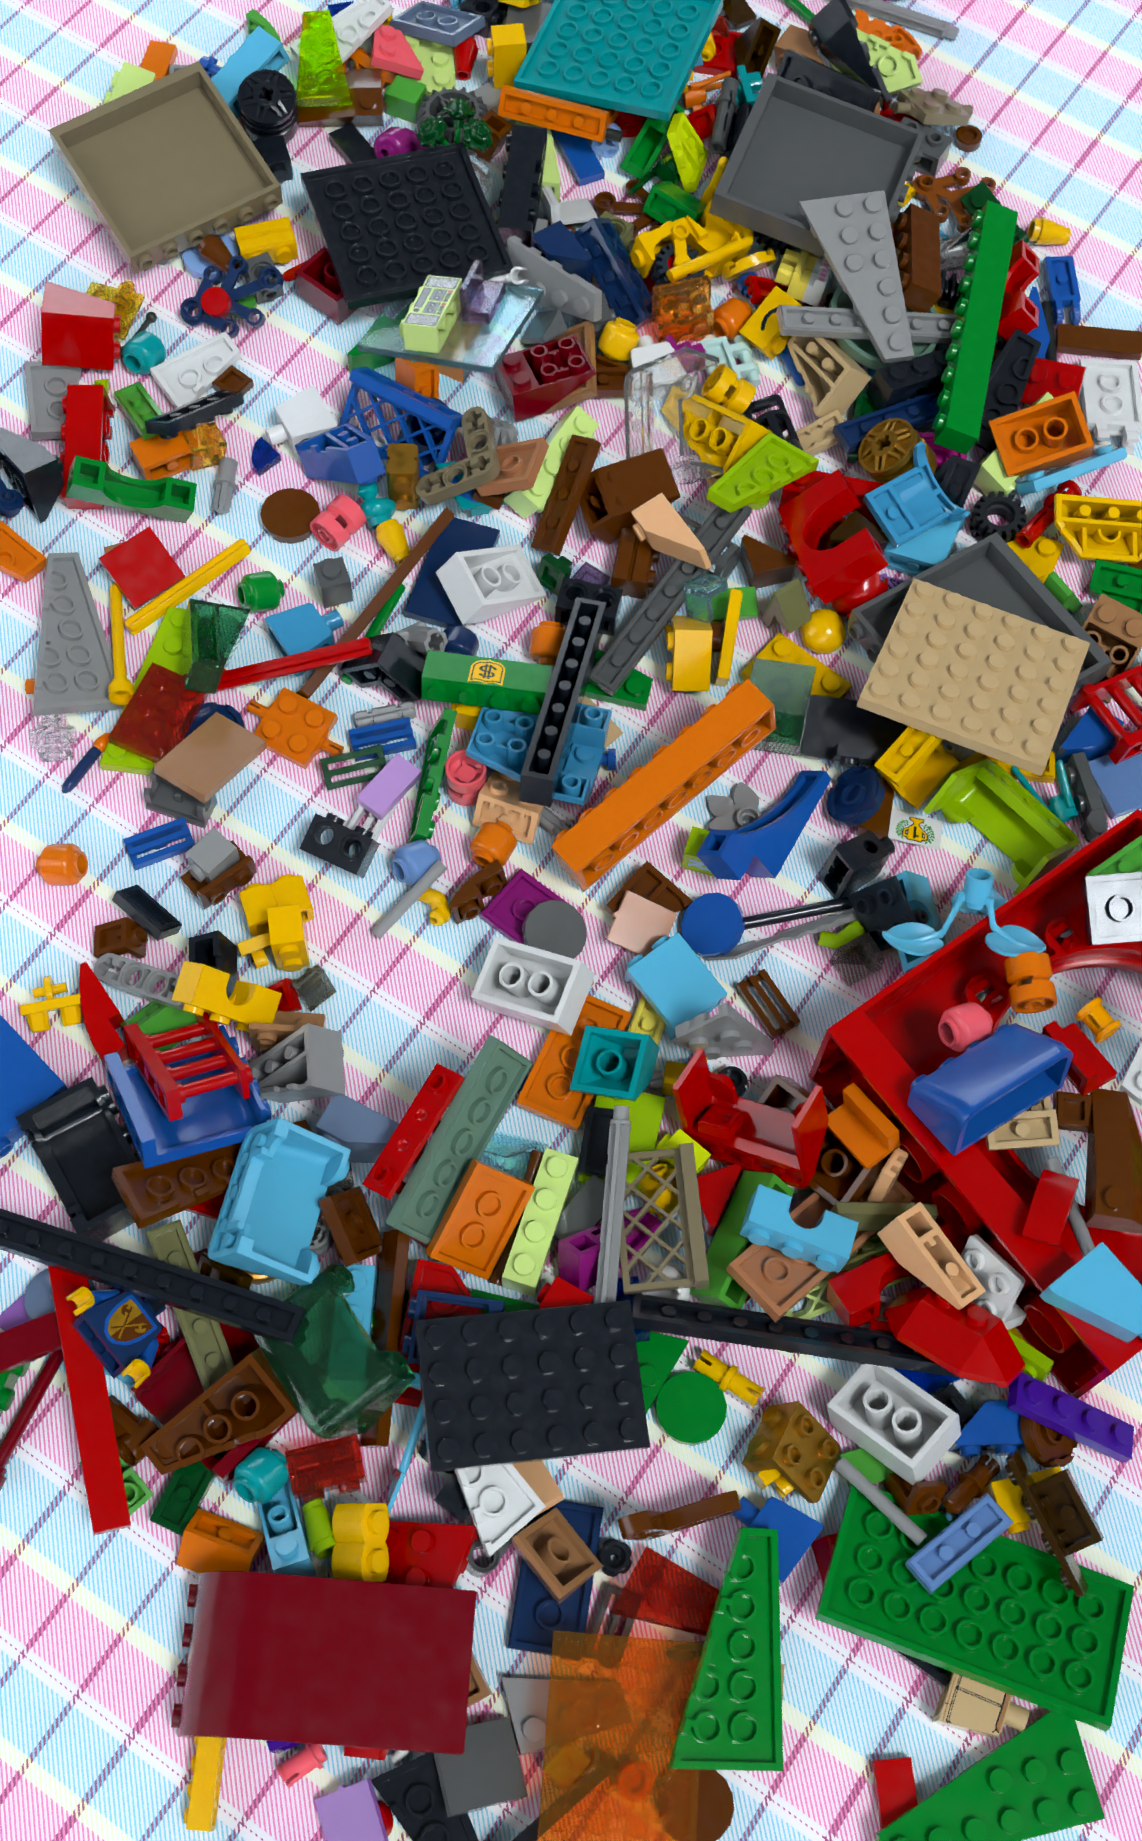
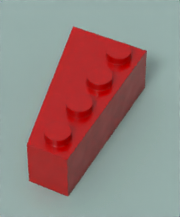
[59,384,115,509]

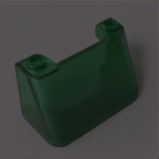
[253,1264,416,1439]

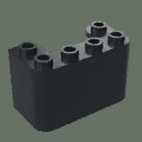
[16,1076,141,1241]

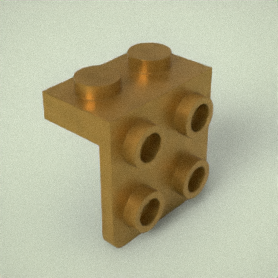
[742,1401,841,1503]

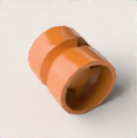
[1004,952,1058,1014]

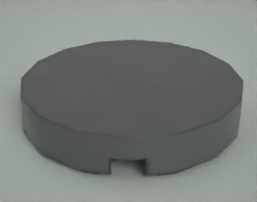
[522,900,587,959]

